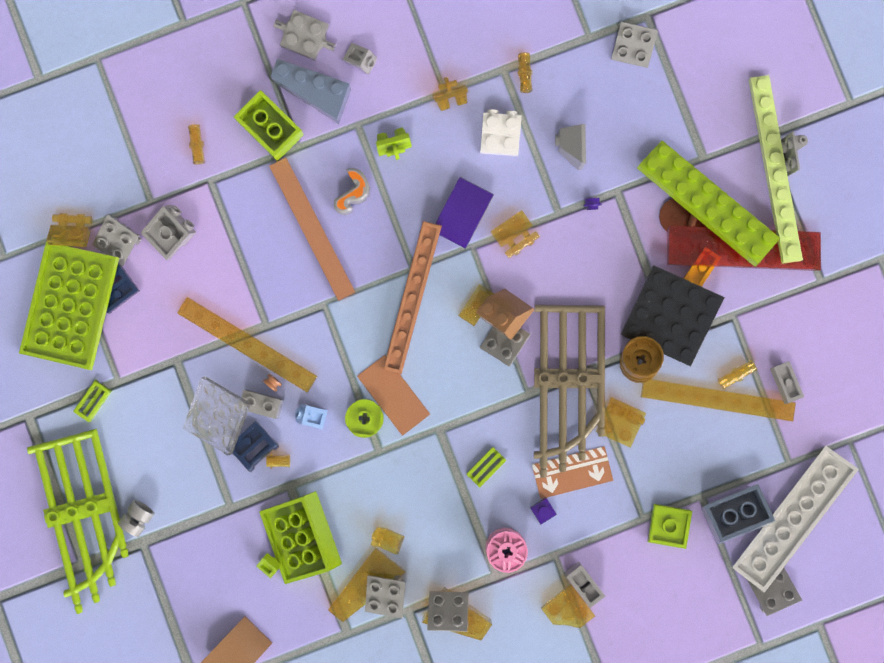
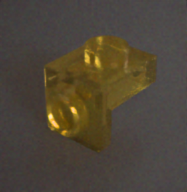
[371,527,405,554]

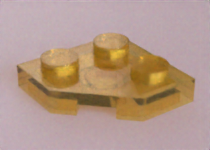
[541,584,595,628]

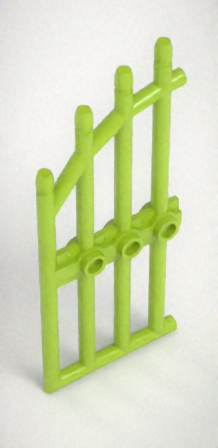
[27,428,129,614]

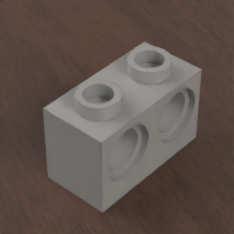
[238,390,284,419]
[564,561,605,608]

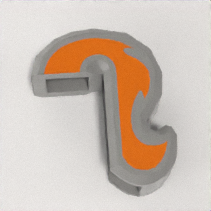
[334,168,370,215]

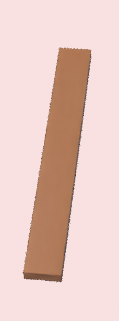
[269,157,356,301]
[383,221,442,374]

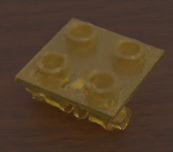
[596,397,646,448]

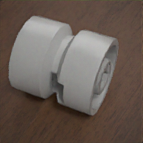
[118,500,155,537]

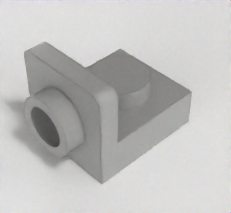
[343,43,377,74]

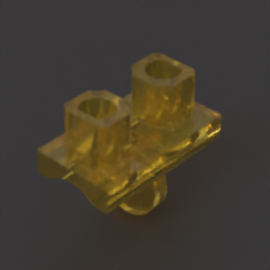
[432,77,468,111]

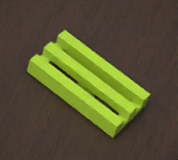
[73,380,112,422]
[466,447,507,488]

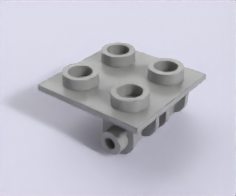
[611,22,658,68]
[781,131,808,177]
[92,214,142,266]
[480,327,531,367]
[748,568,802,616]
[365,575,405,618]
[427,591,469,632]

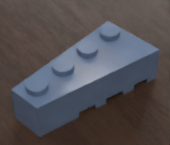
[271,59,351,124]

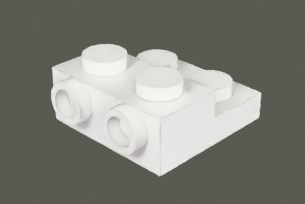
[480,109,522,156]

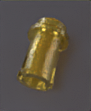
[266,454,290,469]

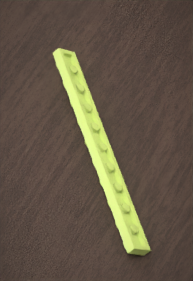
[749,75,803,264]

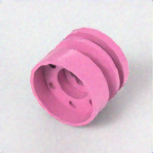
[485,527,528,573]

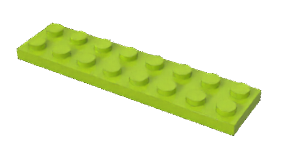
[637,141,780,267]

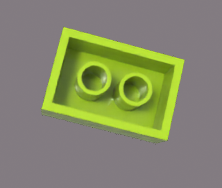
[234,90,304,162]

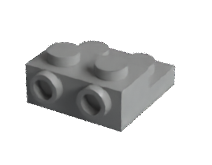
[141,205,196,260]

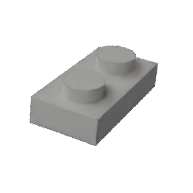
[770,361,804,404]

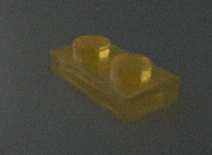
[458,284,494,326]

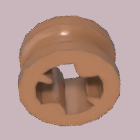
[263,374,282,392]

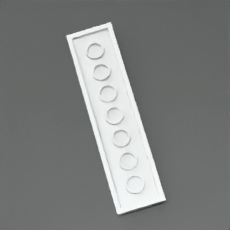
[732,446,859,593]

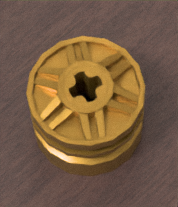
[619,336,664,383]

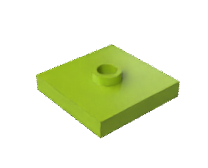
[647,503,692,549]

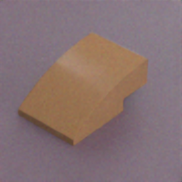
[201,616,273,663]

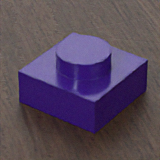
[530,497,557,525]

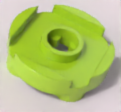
[345,399,384,438]

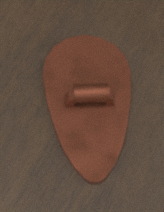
[659,199,720,240]

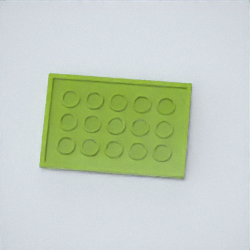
[19,242,119,370]

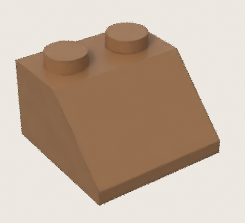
[476,289,534,340]

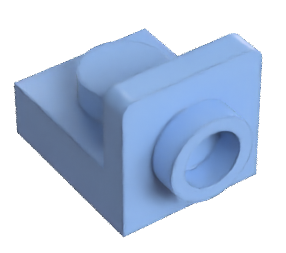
[295,404,327,429]

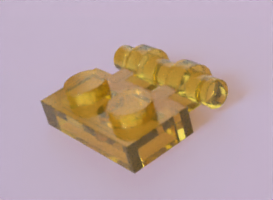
[490,210,540,259]
[46,213,92,247]

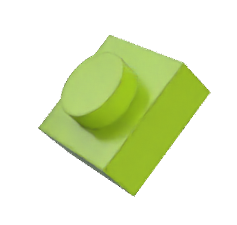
[256,553,282,579]

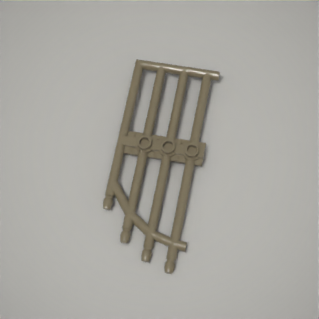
[533,305,605,478]

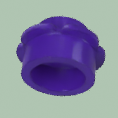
[583,198,602,210]

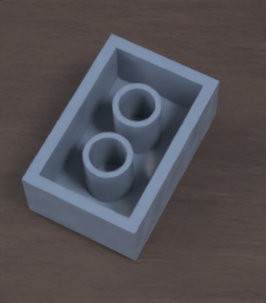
[701,484,775,545]

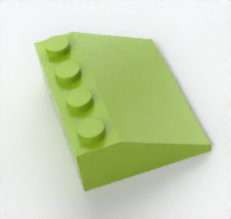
[259,491,342,584]

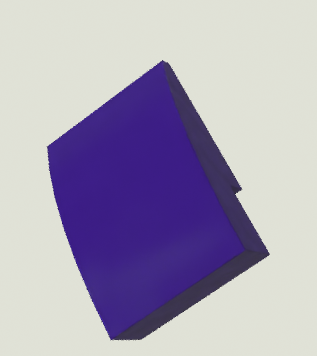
[435,177,494,249]

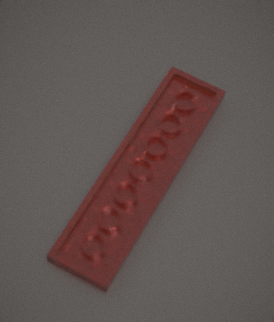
[667,226,821,271]

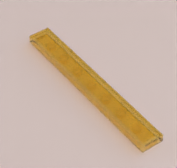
[177,297,318,393]
[641,380,796,422]

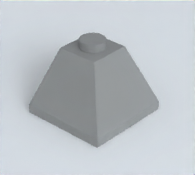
[555,124,586,170]

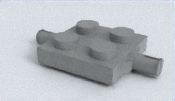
[274,10,336,61]

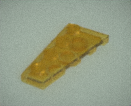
[328,548,406,622]

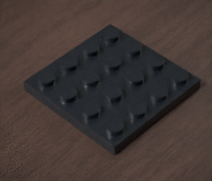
[620,265,725,367]

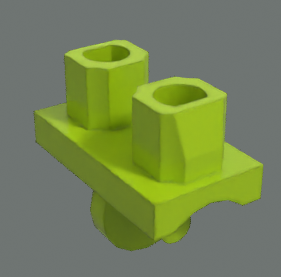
[375,127,412,160]

